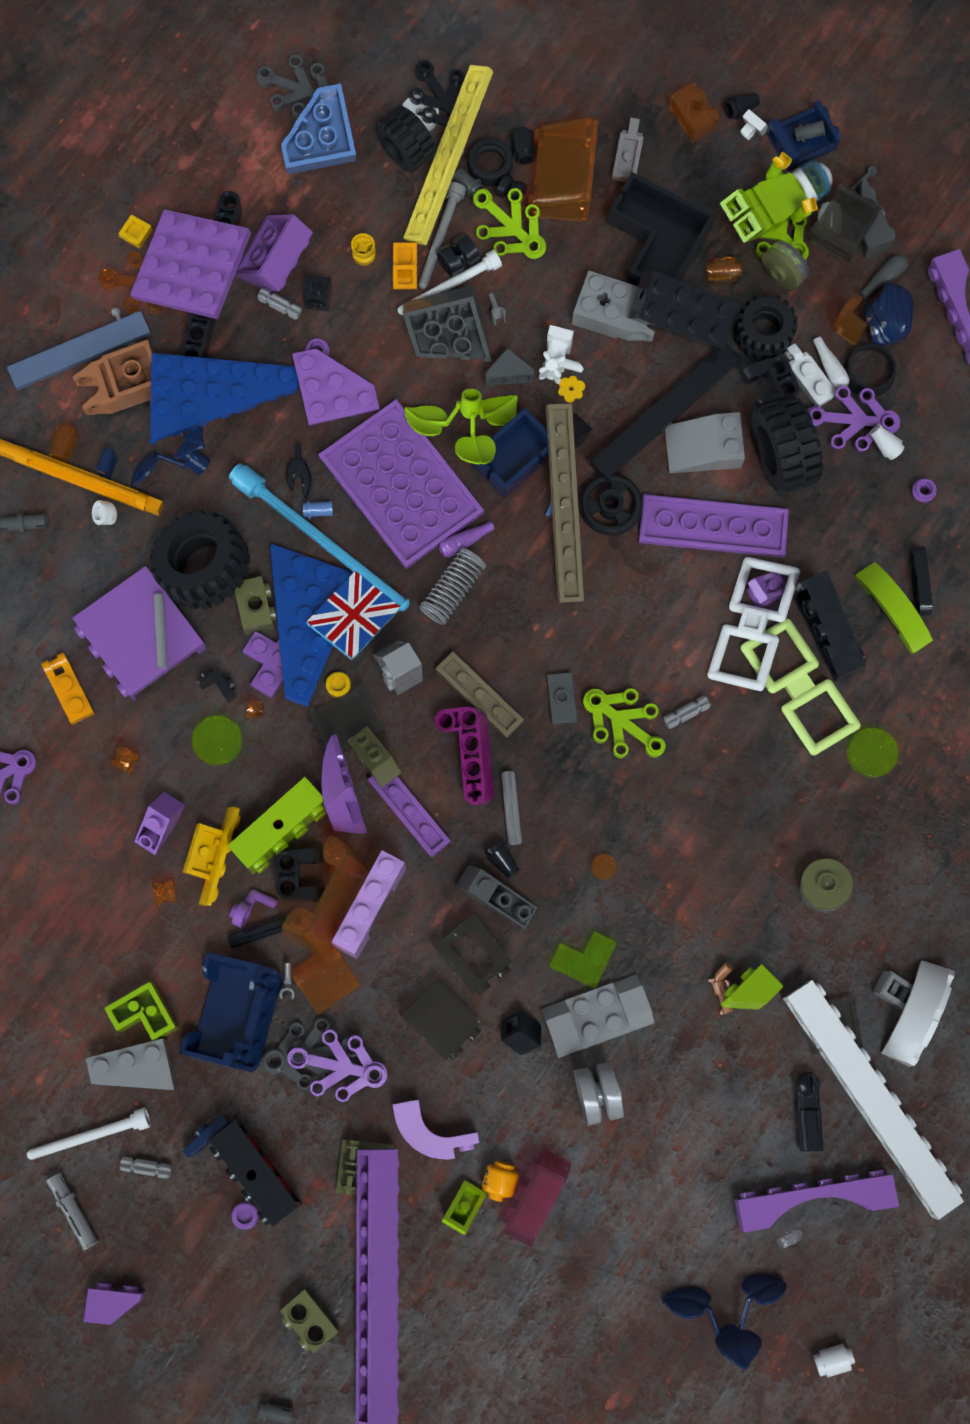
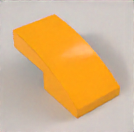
[393,243,417,290]

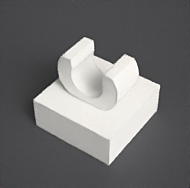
[740,109,767,140]

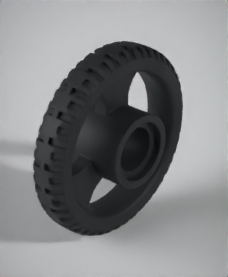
[579,474,643,536]

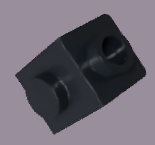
[197,668,236,703]

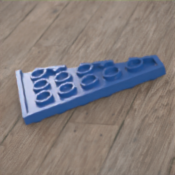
[150,353,298,444]
[270,544,353,707]

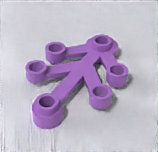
[807,386,900,452]
[0,750,37,805]
[287,1028,387,1102]

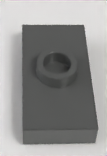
[547,672,577,725]

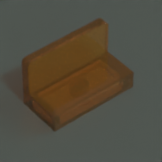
[832,293,867,346]

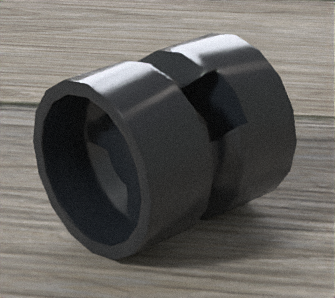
[436,233,481,277]

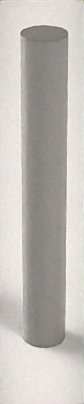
[153,594,167,669]

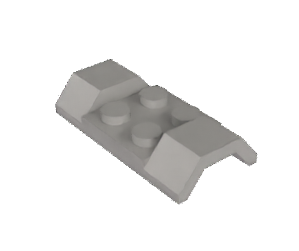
[540,974,654,1058]

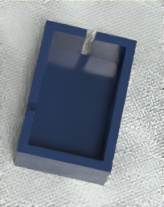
[471,408,549,499]

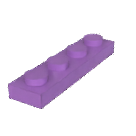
[368,776,451,858]

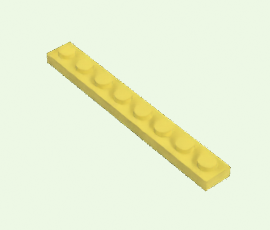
[403,65,493,245]

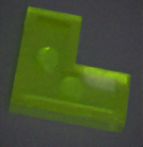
[549,932,617,989]

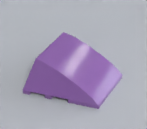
[321,734,367,834]

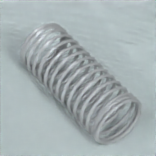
[419,548,486,625]

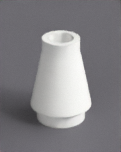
[869,424,905,460]

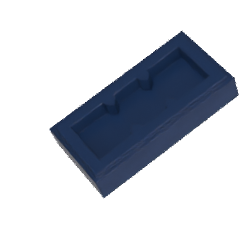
[182,1115,231,1158]

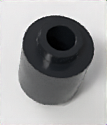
[510,127,537,165]

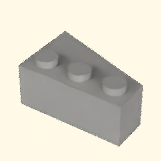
[373,640,423,696]
[86,1039,178,1090]

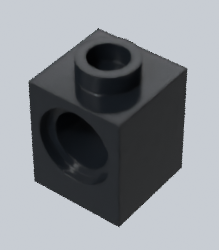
[303,274,333,311]

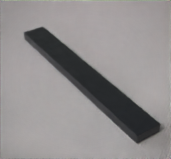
[590,343,742,481]

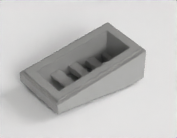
[872,971,913,1011]

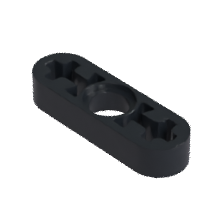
[909,546,933,616]

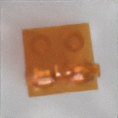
[291,943,361,1015]

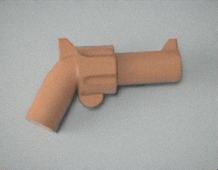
[708,962,733,1015]

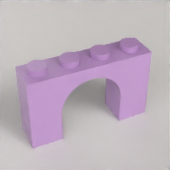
[332,850,406,960]

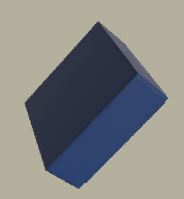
[97,448,118,480]

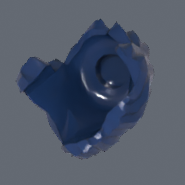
[863,282,914,347]

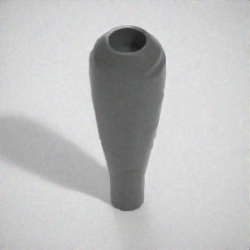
[860,254,908,299]

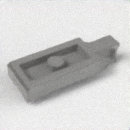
[612,118,644,182]

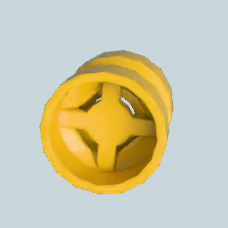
[351,233,376,265]

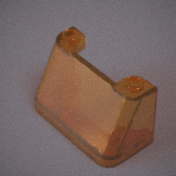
[528,116,598,222]
[282,835,370,956]

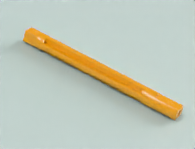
[0,439,164,516]

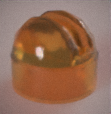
[245,698,264,719]

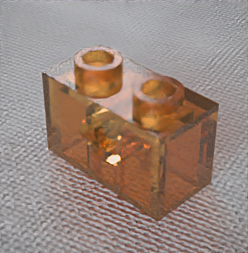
[668,82,719,143]

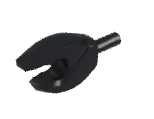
[286,444,312,498]

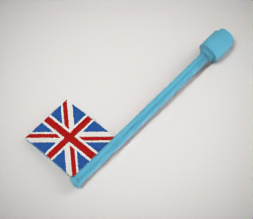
[229,463,410,660]

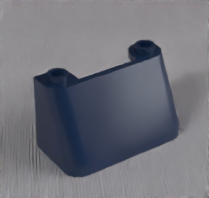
[179,953,282,1072]

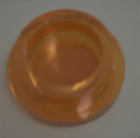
[591,854,617,880]

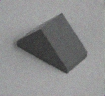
[485,348,534,386]

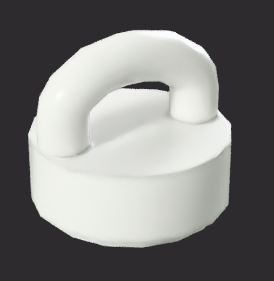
[92,500,117,525]

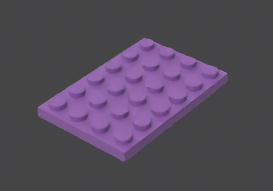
[318,399,484,569]

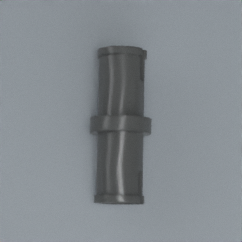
[0,513,49,533]

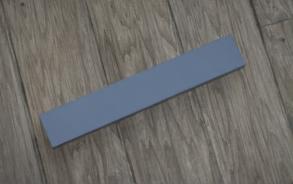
[7,311,151,390]

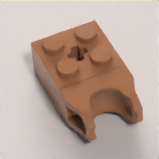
[73,340,154,415]

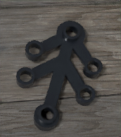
[410,60,473,133]

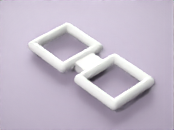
[707,557,800,691]

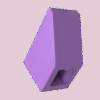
[134,792,185,855]
[84,1282,145,1325]

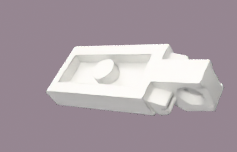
[785,343,836,407]

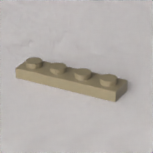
[435,652,524,739]

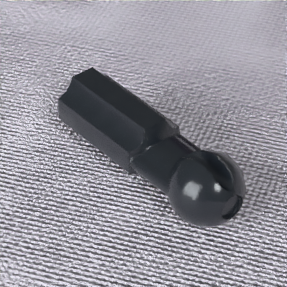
[795,1072,824,1152]

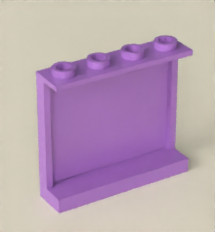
[72,566,207,701]

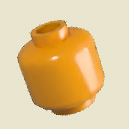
[482,1160,519,1202]

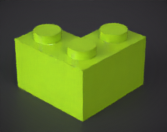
[104,982,179,1041]

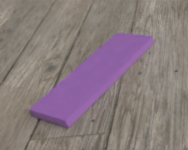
[639,494,789,558]

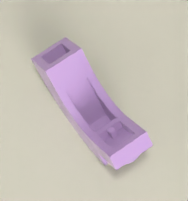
[393,1100,479,1159]

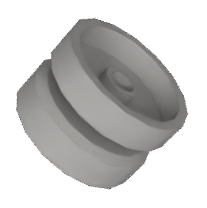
[574,1061,624,1126]

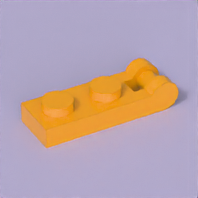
[41,652,95,725]

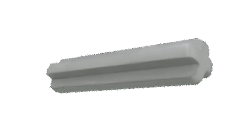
[501,771,522,845]

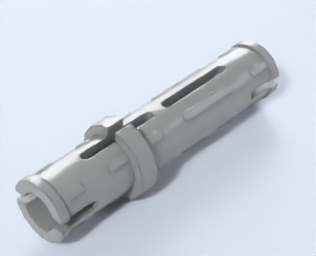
[46,1172,99,1251]

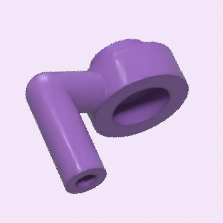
[229,889,279,928]

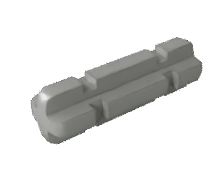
[257,288,302,320]
[664,696,711,729]
[120,1156,172,1179]

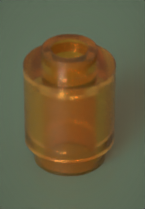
[707,257,741,283]
[49,424,80,463]

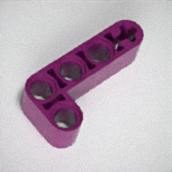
[434,707,494,805]

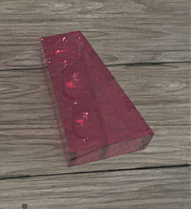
[502,1149,572,1247]

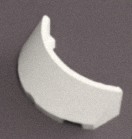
[881,960,955,1067]

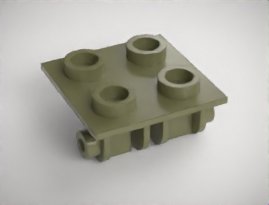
[336,1139,394,1195]

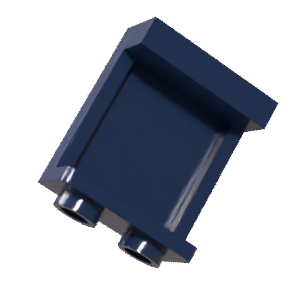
[766,100,841,172]

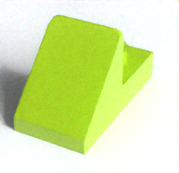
[442,1180,487,1235]

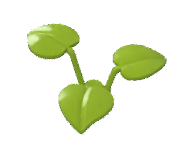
[404,389,517,465]

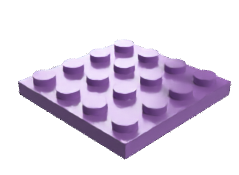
[130,209,251,319]

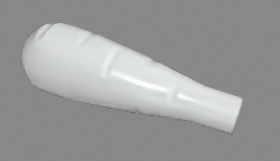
[813,337,850,389]

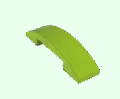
[854,562,933,655]

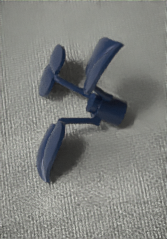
[131,426,210,489]
[662,1274,787,1371]

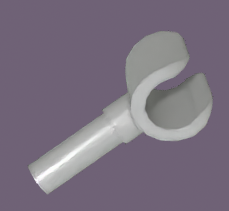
[488,293,506,325]
[279,962,296,999]

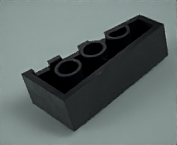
[793,570,866,682]

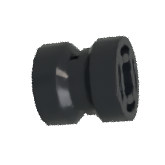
[496,174,528,203]

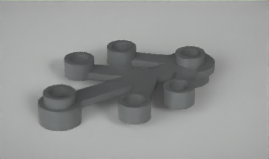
[256,55,329,119]
[262,1018,360,1090]

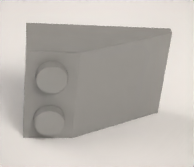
[664,412,745,473]

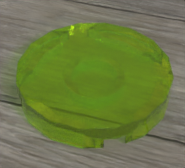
[192,716,243,766]
[847,728,899,778]

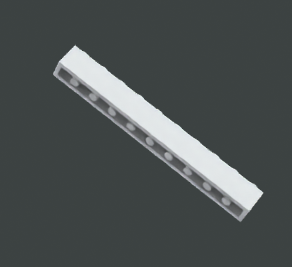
[783,980,964,1220]

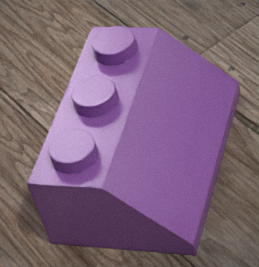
[235,214,313,291]

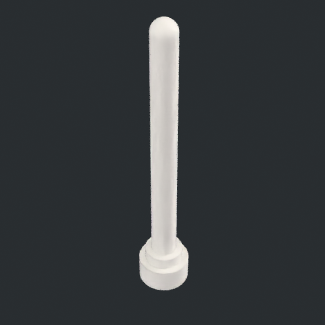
[398,250,502,315]
[27,1107,151,1160]

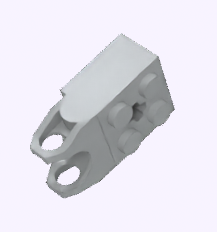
[572,271,655,341]

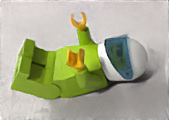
[720,152,832,243]

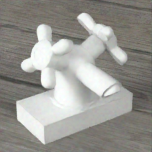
[539,325,584,384]

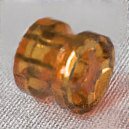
[109,746,141,775]
[152,878,178,907]

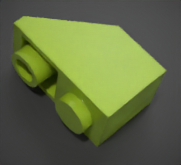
[721,964,784,1010]

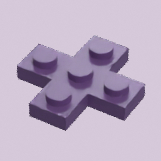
[242,631,283,699]

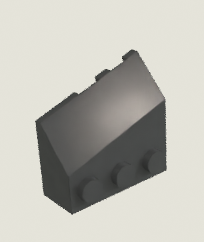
[403,285,492,362]

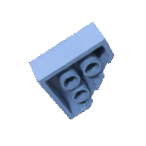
[281,84,356,175]

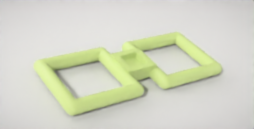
[741,618,861,755]

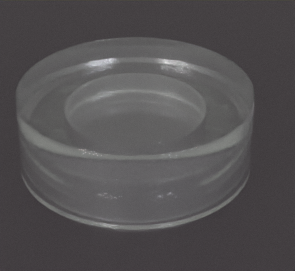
[775,1228,803,1249]

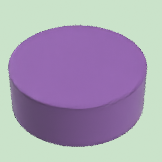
[232,1202,259,1230]

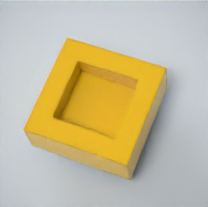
[118,215,153,249]

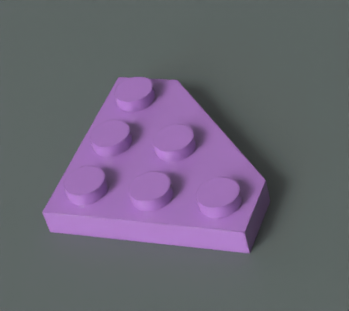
[292,349,380,426]

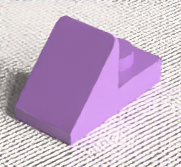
[746,572,786,608]

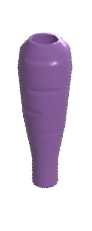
[438,521,495,557]

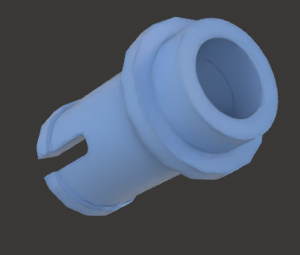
[302,500,333,519]

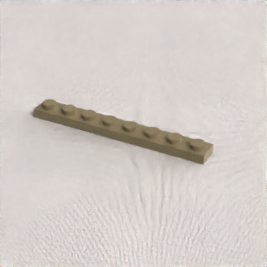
[546,404,584,603]

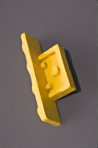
[183,807,240,906]

